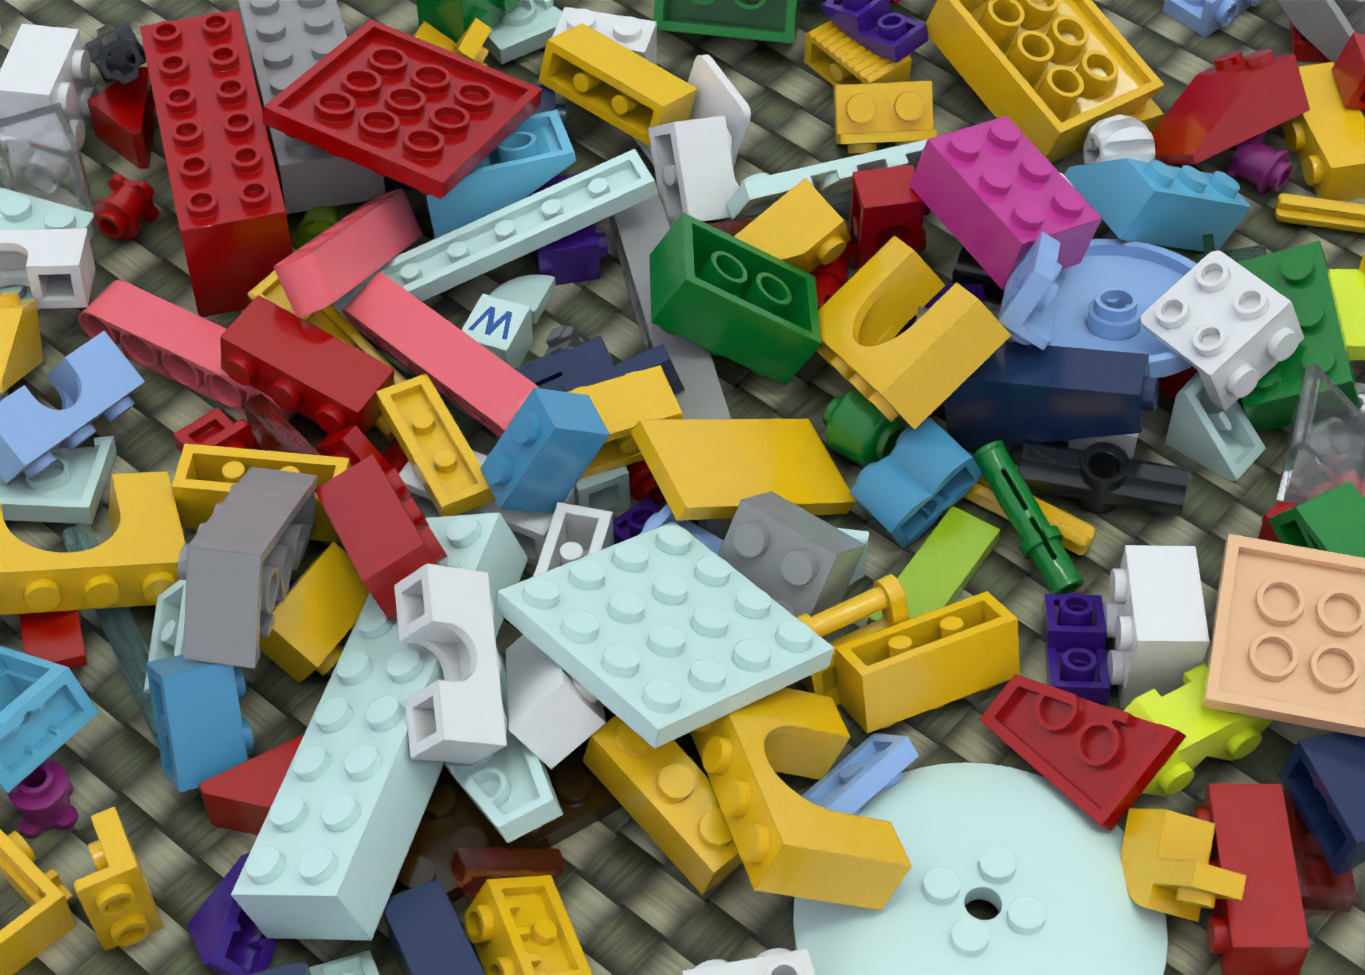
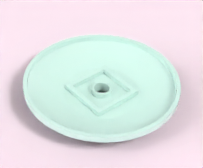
[793,762,1168,975]

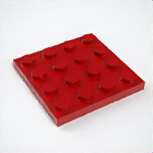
[262,19,542,199]

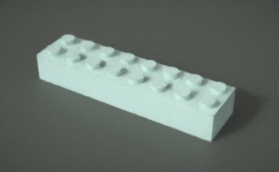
[231,512,528,940]

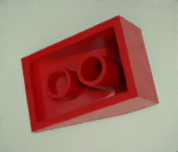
[1152,49,1310,164]

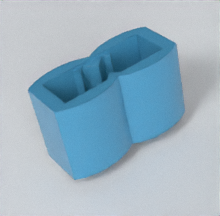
[850,417,983,549]

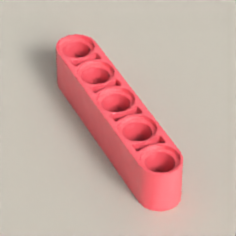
[274,188,423,317]
[342,272,539,438]
[78,280,297,429]

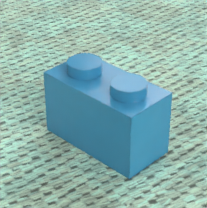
[480,388,610,514]
[146,654,254,792]

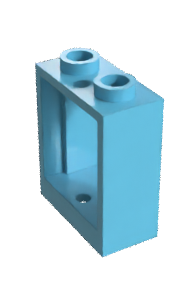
[0,646,99,793]

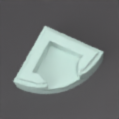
[490,275,556,324]

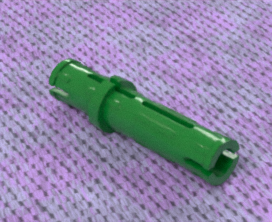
[972,440,1084,594]

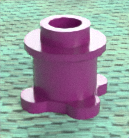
[1227,132,1292,195]
[7,759,79,839]

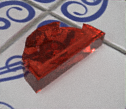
[450,846,566,901]

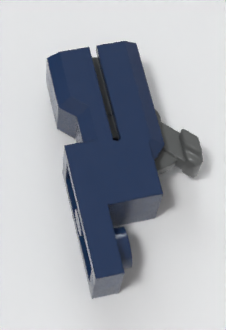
[495,325,685,441]

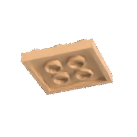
[1202,534,1365,737]

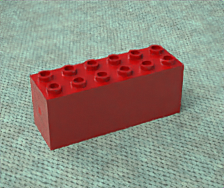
[140,10,293,317]

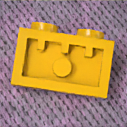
[833,81,937,153]
[73,806,164,951]
[464,875,593,975]

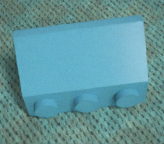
[1064,158,1251,253]

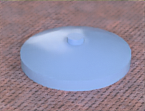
[1031,239,1196,378]

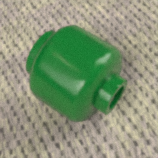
[823,389,906,467]

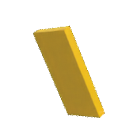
[630,419,856,521]

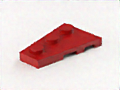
[979,674,1187,831]

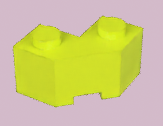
[1123,663,1274,797]

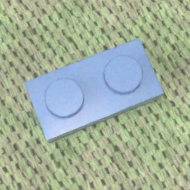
[802,733,919,815]

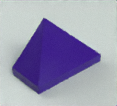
[187,853,278,975]

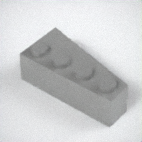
[178,467,318,669]

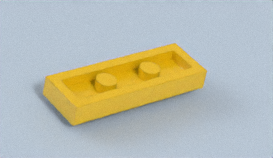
[376,373,495,517]

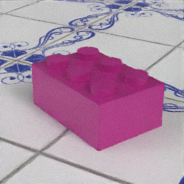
[909,116,1102,290]

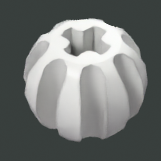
[1083,115,1155,164]

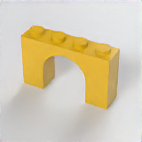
[816,235,1011,430]
[0,471,186,615]
[690,687,912,910]

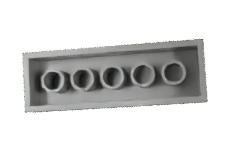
[238,0,385,214]

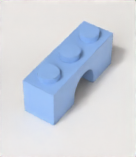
[0,331,145,484]

